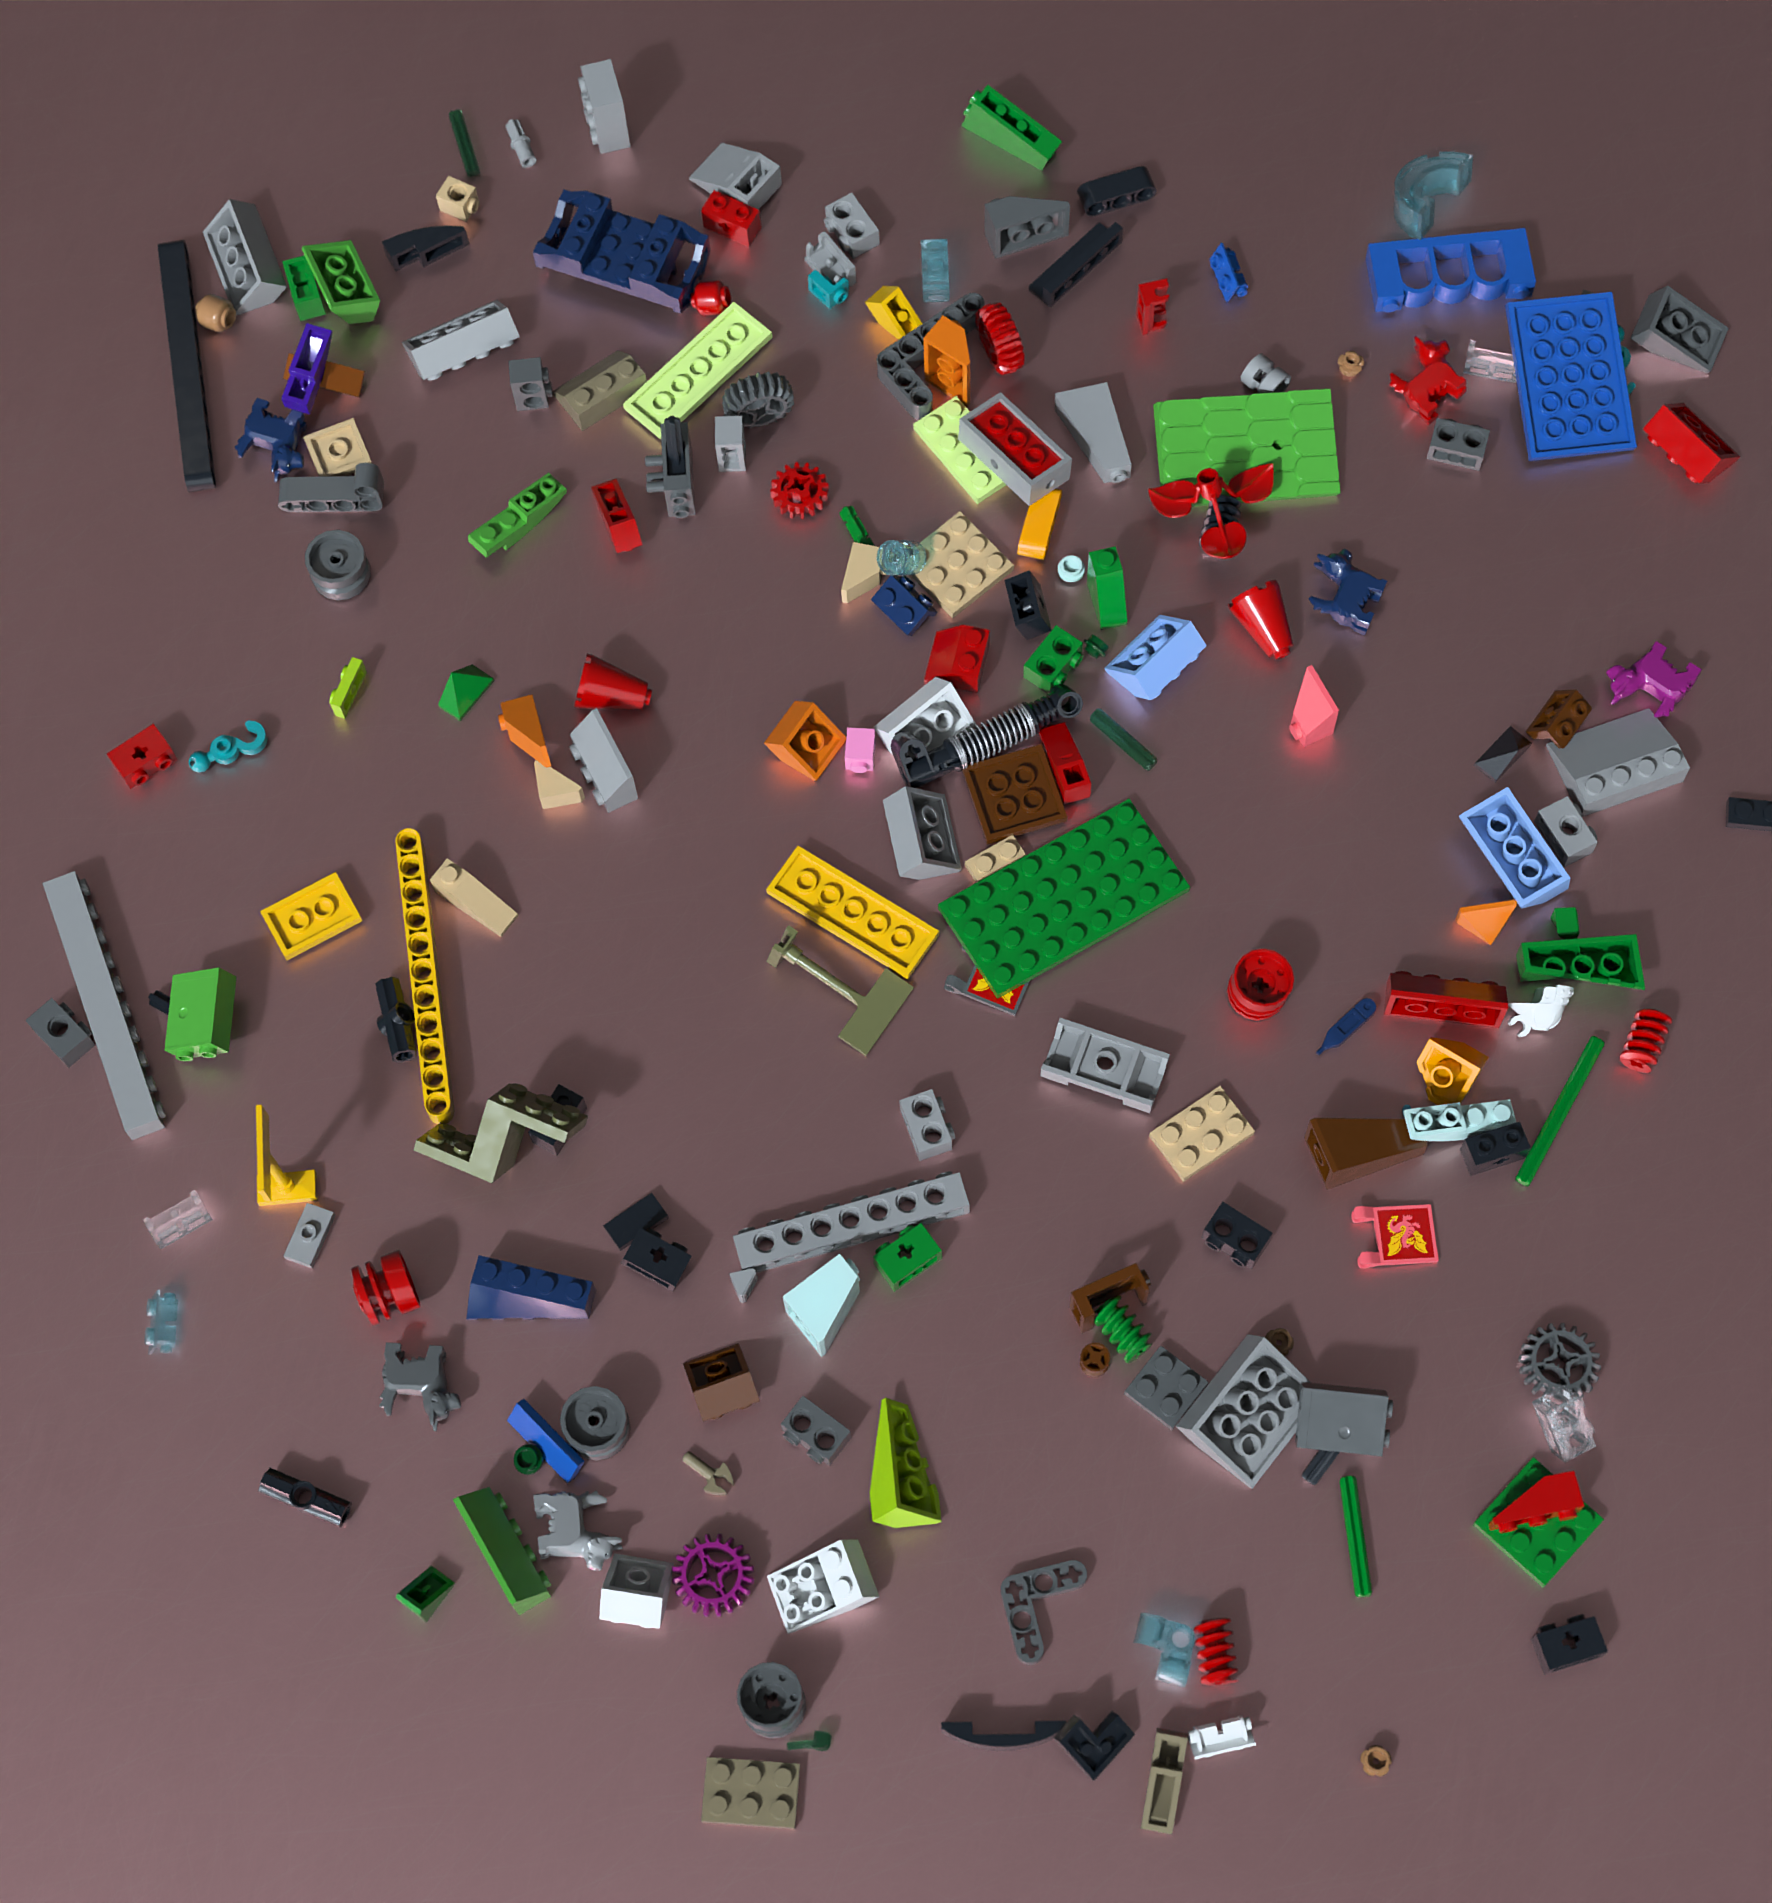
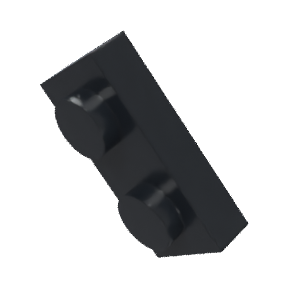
[1726,797,1772,832]

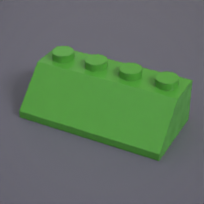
[453,1487,552,1615]

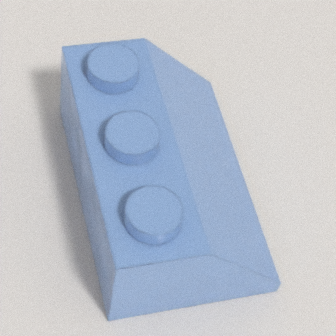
[1104,615,1207,700]

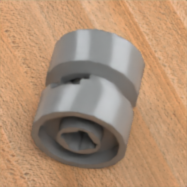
[1240,353,1291,393]

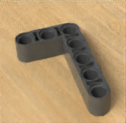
[877,293,985,420]

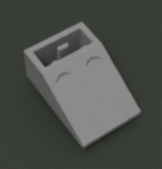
[689,143,782,209]

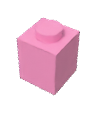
[845,727,876,773]

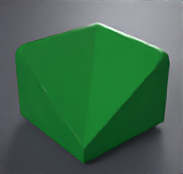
[1550,907,1580,940]

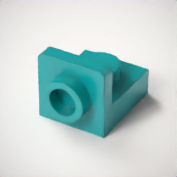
[808,269,849,309]

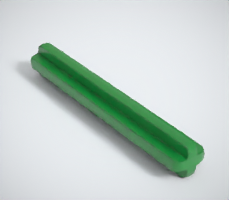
[1339,1476,1372,1597]

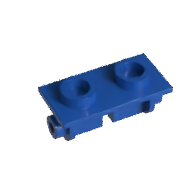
[1209,243,1249,302]

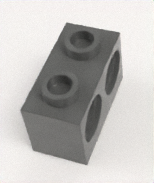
[508,357,553,411]
[1427,418,1490,471]
[781,1396,852,1466]

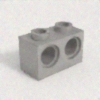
[824,193,880,259]
[715,414,746,472]
[899,1089,956,1161]

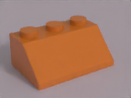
[924,316,970,407]

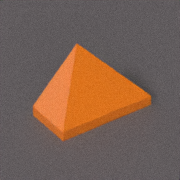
[1456,900,1517,945]

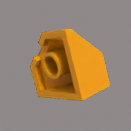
[1417,1037,1489,1105]

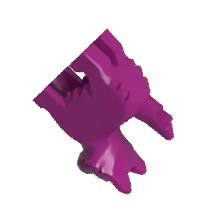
[1606,641,1702,718]

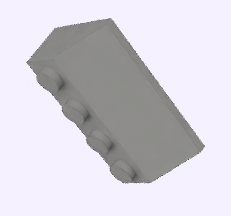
[203,199,287,315]
[402,300,520,381]

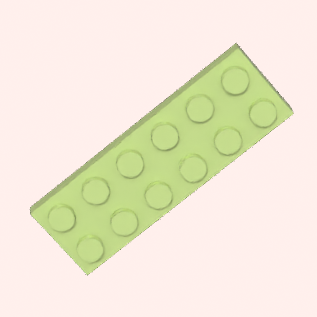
[623,302,772,439]

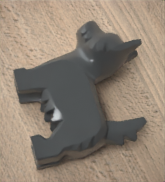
[379,1343,461,1431]

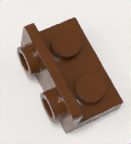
[1526,689,1592,749]

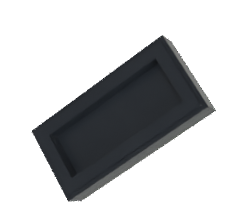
[603,1193,669,1251]

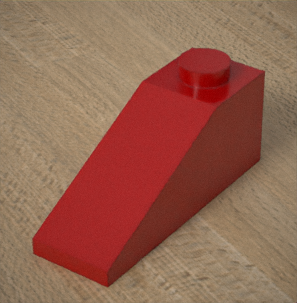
[591,479,642,553]

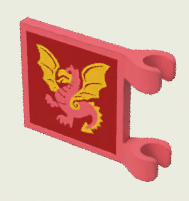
[1351,1204,1439,1268]

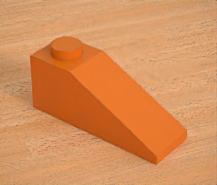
[498,694,551,768]

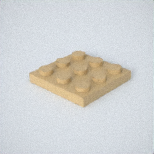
[899,511,1014,618]

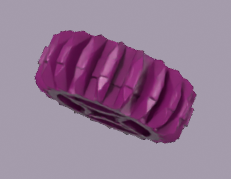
[672,1534,754,1617]

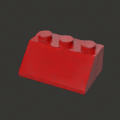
[1643,403,1740,484]

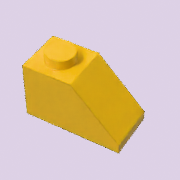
[865,286,922,340]

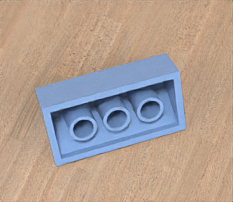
[1459,787,1570,909]

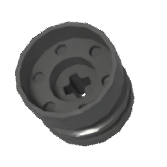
[737,1662,806,1739]

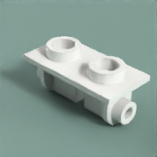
[1188,1715,1256,1759]

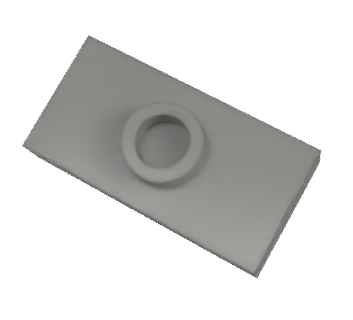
[283,1203,336,1268]

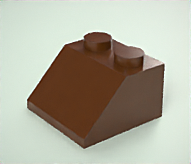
[683,1343,760,1422]

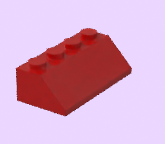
[1384,971,1508,1028]

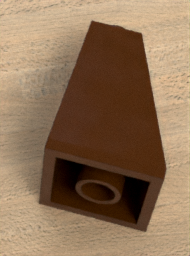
[1304,1118,1429,1190]

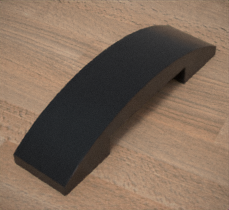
[941,1721,1066,1751]

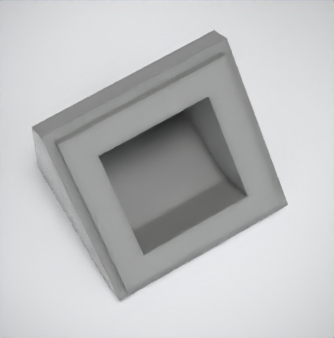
[729,1268,758,1303]

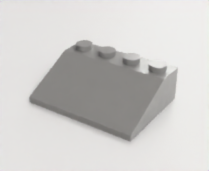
[1546,708,1690,817]
[1176,1334,1311,1489]

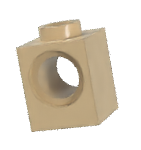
[436,176,480,222]

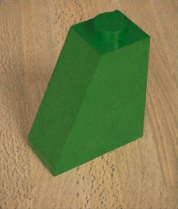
[1087,546,1127,630]

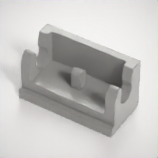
[804,231,856,287]

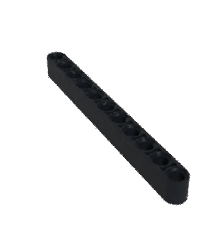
[158,240,216,492]

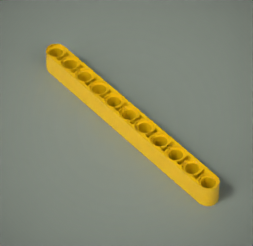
[395,828,455,1125]

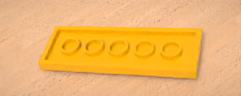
[766,846,939,979]

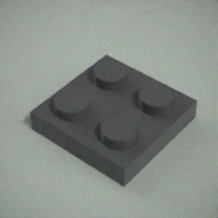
[1124,1346,1209,1431]

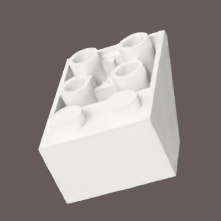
[767,1540,879,1634]

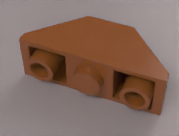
[283,353,365,398]

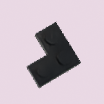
[1053,1711,1135,1781]

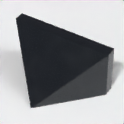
[1474,726,1532,783]

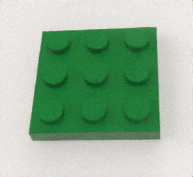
[1473,1457,1604,1588]

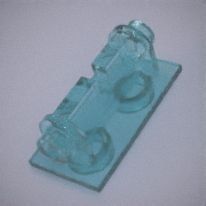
[144,1290,178,1354]

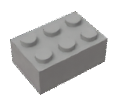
[578,59,630,154]

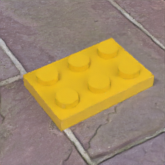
[260,872,362,960]

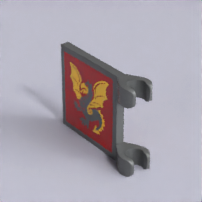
[944,943,1030,1016]

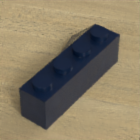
[466,1255,596,1320]

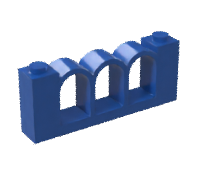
[1365,228,1536,313]

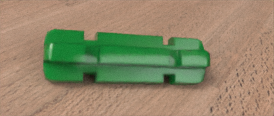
[840,506,875,546]

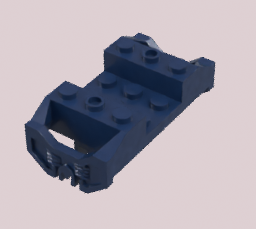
[533,189,710,314]

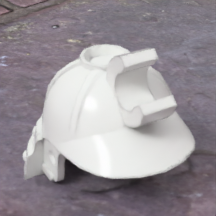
[1508,985,1574,1037]

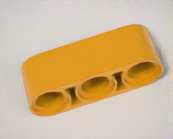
[1017,489,1062,560]

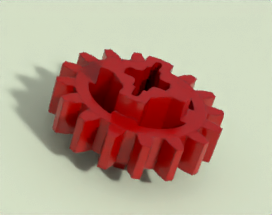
[770,462,829,519]

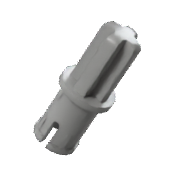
[506,119,537,168]

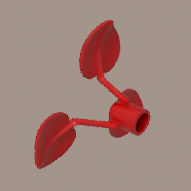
[1148,463,1274,559]

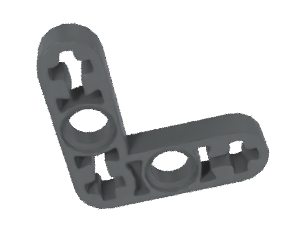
[1000,1560,1087,1665]

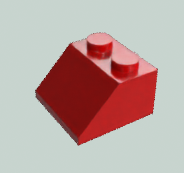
[924,625,990,693]

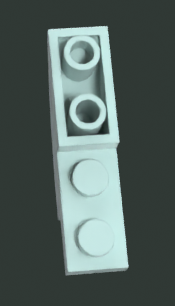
[1403,1099,1516,1141]

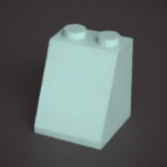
[783,1254,860,1357]

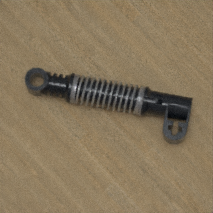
[890,684,1083,788]

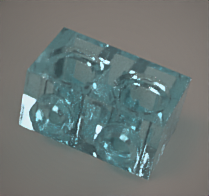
[921,239,949,302]

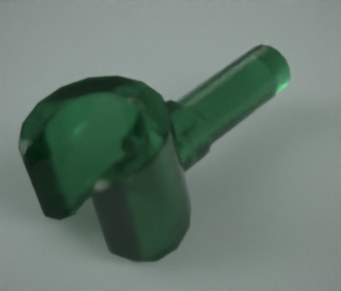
[787,1731,832,1751]

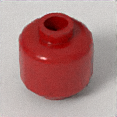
[691,280,731,316]

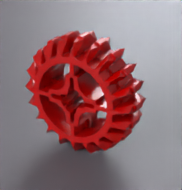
[975,302,1025,375]

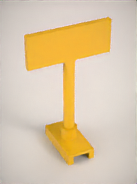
[256,1104,318,1206]

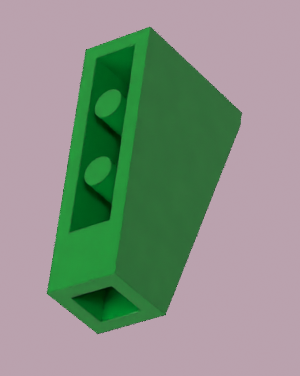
[961,85,1062,171]

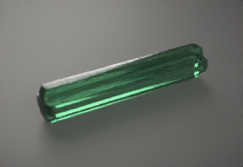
[448,109,480,177]
[1090,708,1157,771]

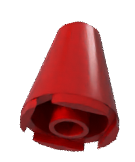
[1228,580,1294,660]
[574,653,652,710]

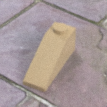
[430,858,518,937]

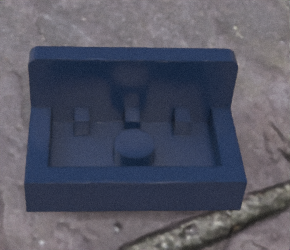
[871,575,938,636]

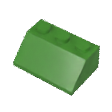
[302,240,380,324]

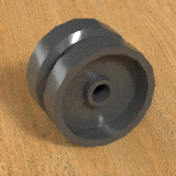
[305,530,371,600]
[560,1386,630,1461]

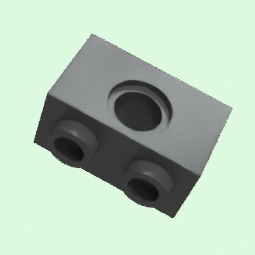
[25,998,95,1068]

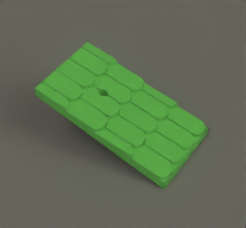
[1153,389,1341,507]

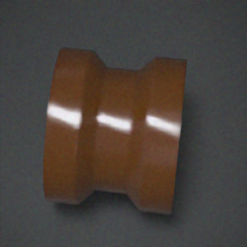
[1080,1343,1110,1377]

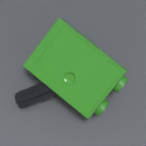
[148,967,237,1061]

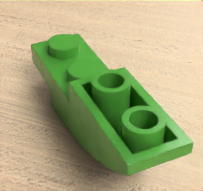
[468,473,567,558]

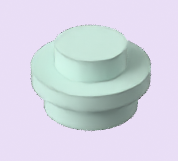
[1058,555,1085,582]

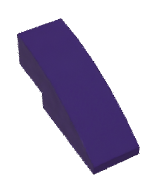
[281,323,333,415]

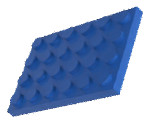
[1505,292,1637,461]

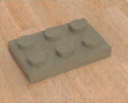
[701,1757,800,1829]

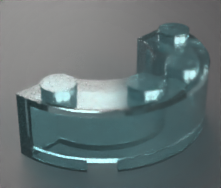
[1393,152,1473,240]

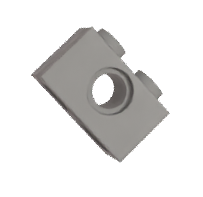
[1534,796,1598,867]

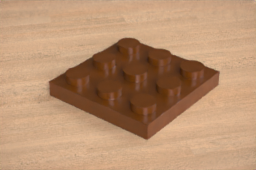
[962,744,1067,845]

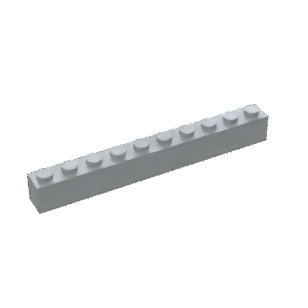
[43,871,166,1140]

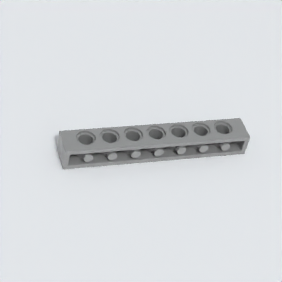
[733,1171,970,1273]

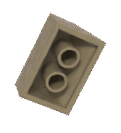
[552,350,646,431]

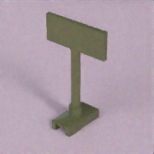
[766,925,914,1056]

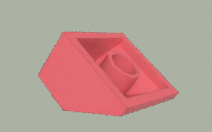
[1290,665,1339,747]

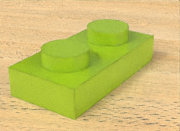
[329,657,367,719]

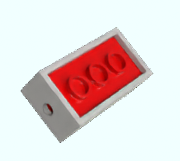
[958,392,1072,506]

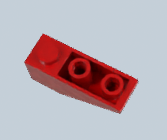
[1039,722,1091,804]
[1489,1470,1584,1533]

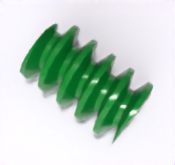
[1094,1295,1152,1363]

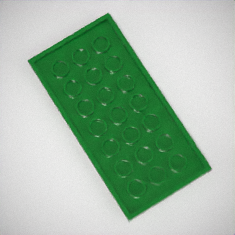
[938,799,1190,999]

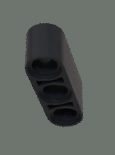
[1077,166,1157,216]

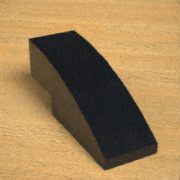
[382,226,469,271]

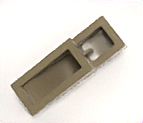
[1141,1728,1188,1834]

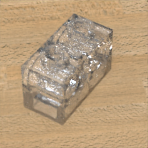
[1532,1385,1596,1463]

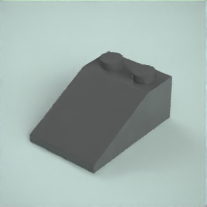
[985,196,1070,259]
[1631,286,1729,373]

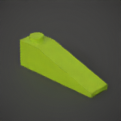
[870,1398,942,1528]

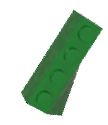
[1516,934,1645,990]

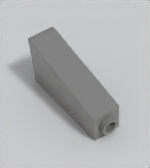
[1054,382,1131,483]

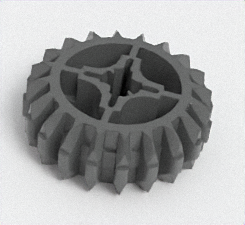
[722,372,794,429]
[1518,1323,1601,1404]

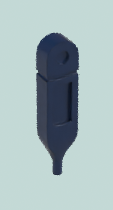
[1316,998,1376,1056]

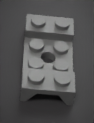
[1041,1018,1170,1113]

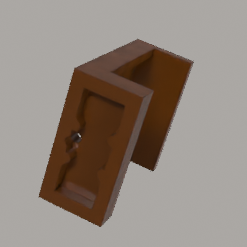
[1070,1263,1151,1333]

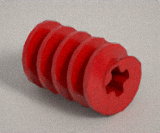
[1619,1009,1673,1073]
[1193,1618,1238,1686]

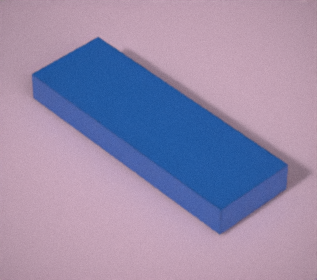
[507,1399,585,1484]

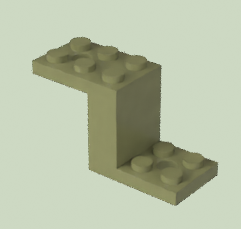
[413,1083,588,1183]

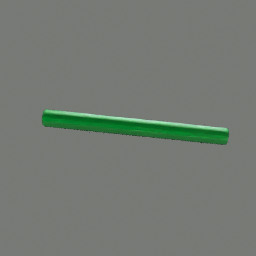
[1515,1036,1605,1186]

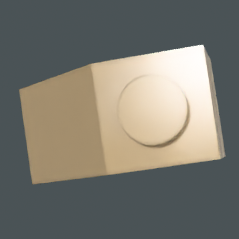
[841,542,890,603]

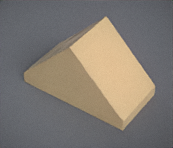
[534,760,585,809]

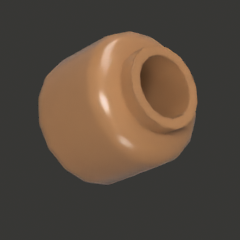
[195,294,236,332]

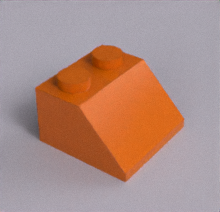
[764,701,846,781]

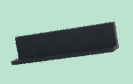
[1029,222,1123,308]

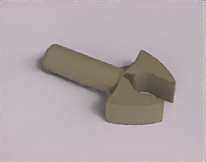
[682,1451,734,1495]

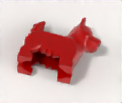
[1389,336,1467,425]

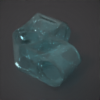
[1133,1613,1195,1688]

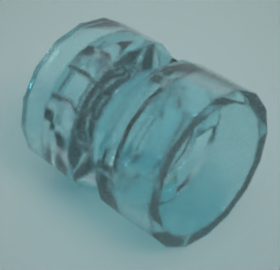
[877,540,926,576]

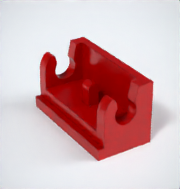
[1136,278,1170,335]

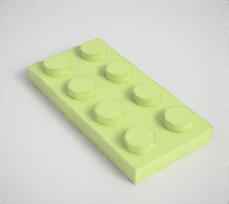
[913,396,1006,504]

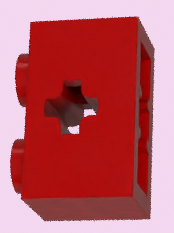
[701,190,761,247]
[107,723,177,789]

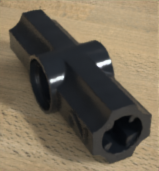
[375,977,417,1063]
[258,1468,352,1527]

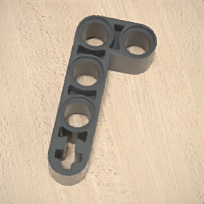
[278,463,384,512]

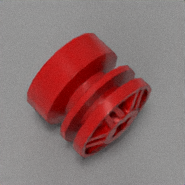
[1227,949,1294,1021]
[351,1250,421,1326]

